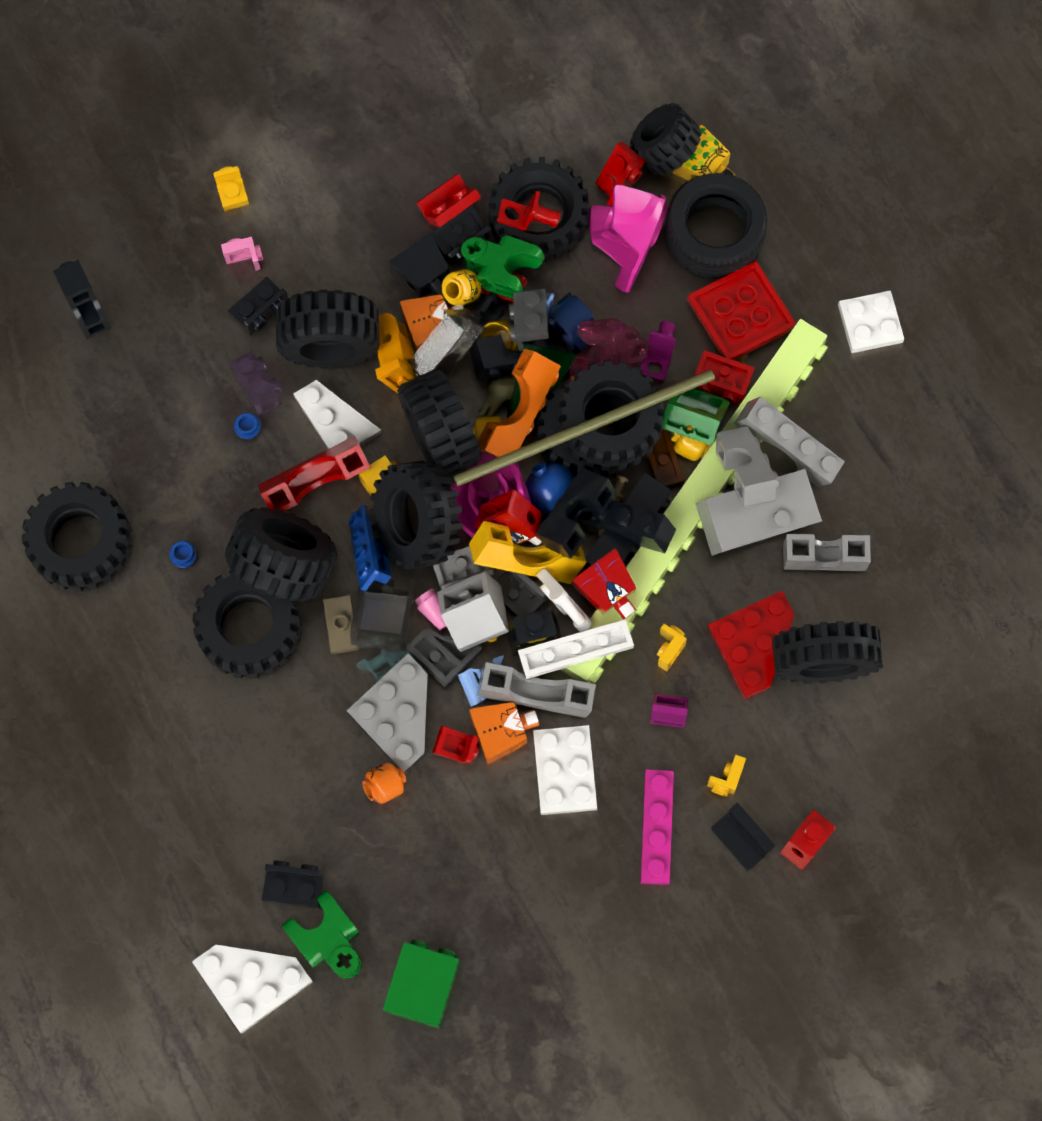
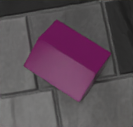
[650,693,689,728]

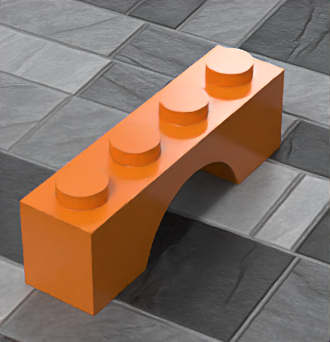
[477,349,561,458]

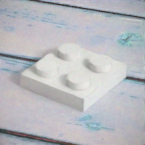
[838,291,904,353]

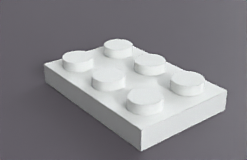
[533,725,597,815]

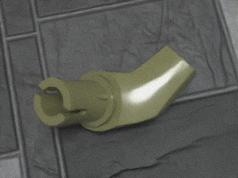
[478,377,516,417]

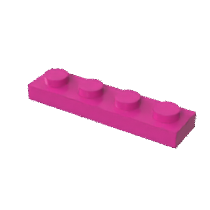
[641,770,674,885]

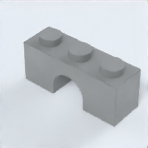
[716,426,779,507]
[783,534,871,571]

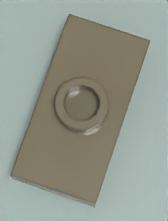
[323,595,359,654]

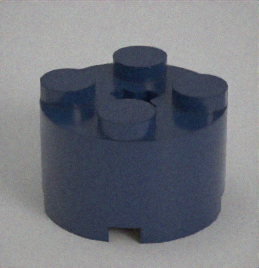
[548,292,605,354]

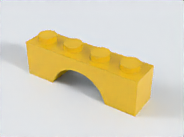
[469,521,586,584]

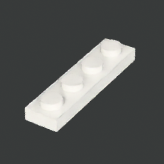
[518,619,634,679]

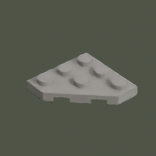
[347,653,428,772]

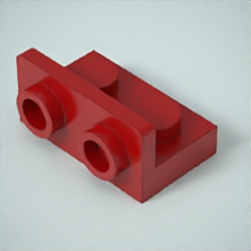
[595,142,645,207]
[417,174,481,228]
[694,350,755,405]

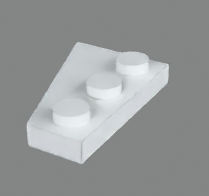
[294,380,382,449]

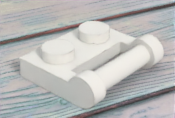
[536,568,592,632]

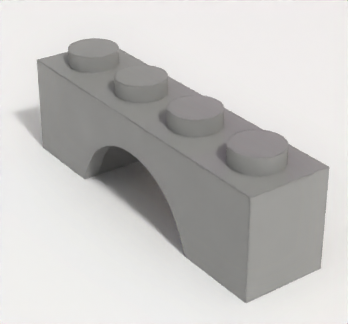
[734,397,845,487]
[477,662,596,718]

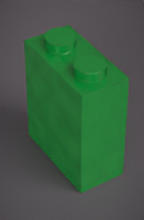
[383,939,460,1029]

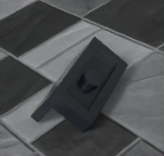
[711,802,776,871]

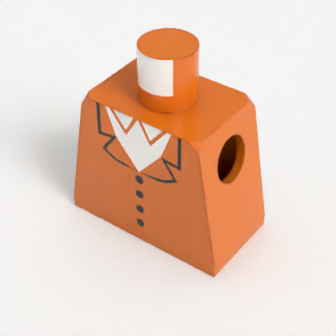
[400,295,466,356]
[470,702,539,765]

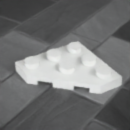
[192,945,313,1033]

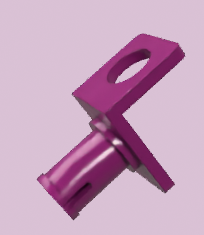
[640,321,676,383]

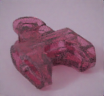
[569,318,650,376]

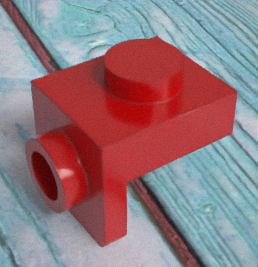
[432,726,480,763]

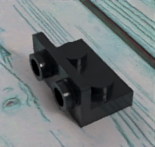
[228,277,288,336]
[262,860,324,909]

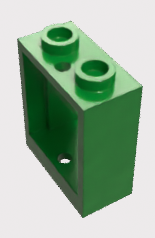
[662,388,731,446]

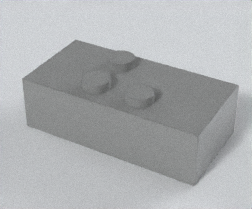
[695,469,822,556]

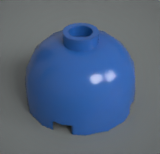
[525,462,575,514]

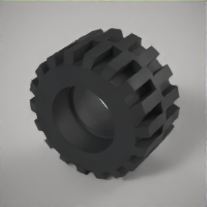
[630,103,701,175]

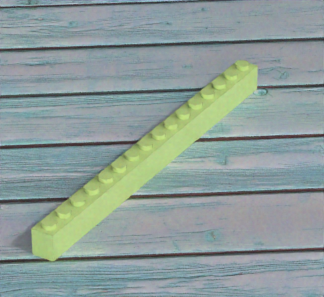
[560,319,828,683]

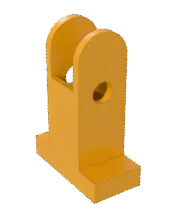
[375,313,420,393]

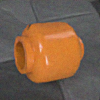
[362,762,406,804]

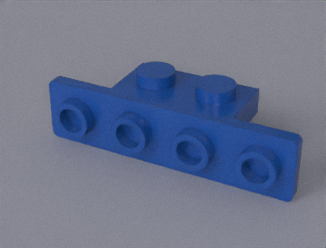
[348,504,392,591]

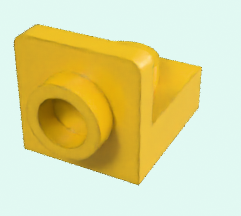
[213,166,249,211]
[657,624,687,672]
[707,755,746,796]

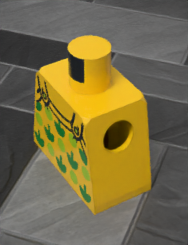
[671,124,736,181]

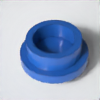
[234,413,261,440]
[169,541,197,568]

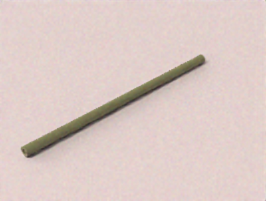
[453,370,715,486]

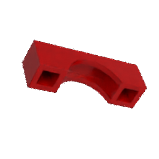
[258,436,371,512]

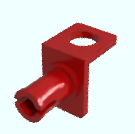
[497,191,561,231]

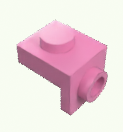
[221,237,263,271]

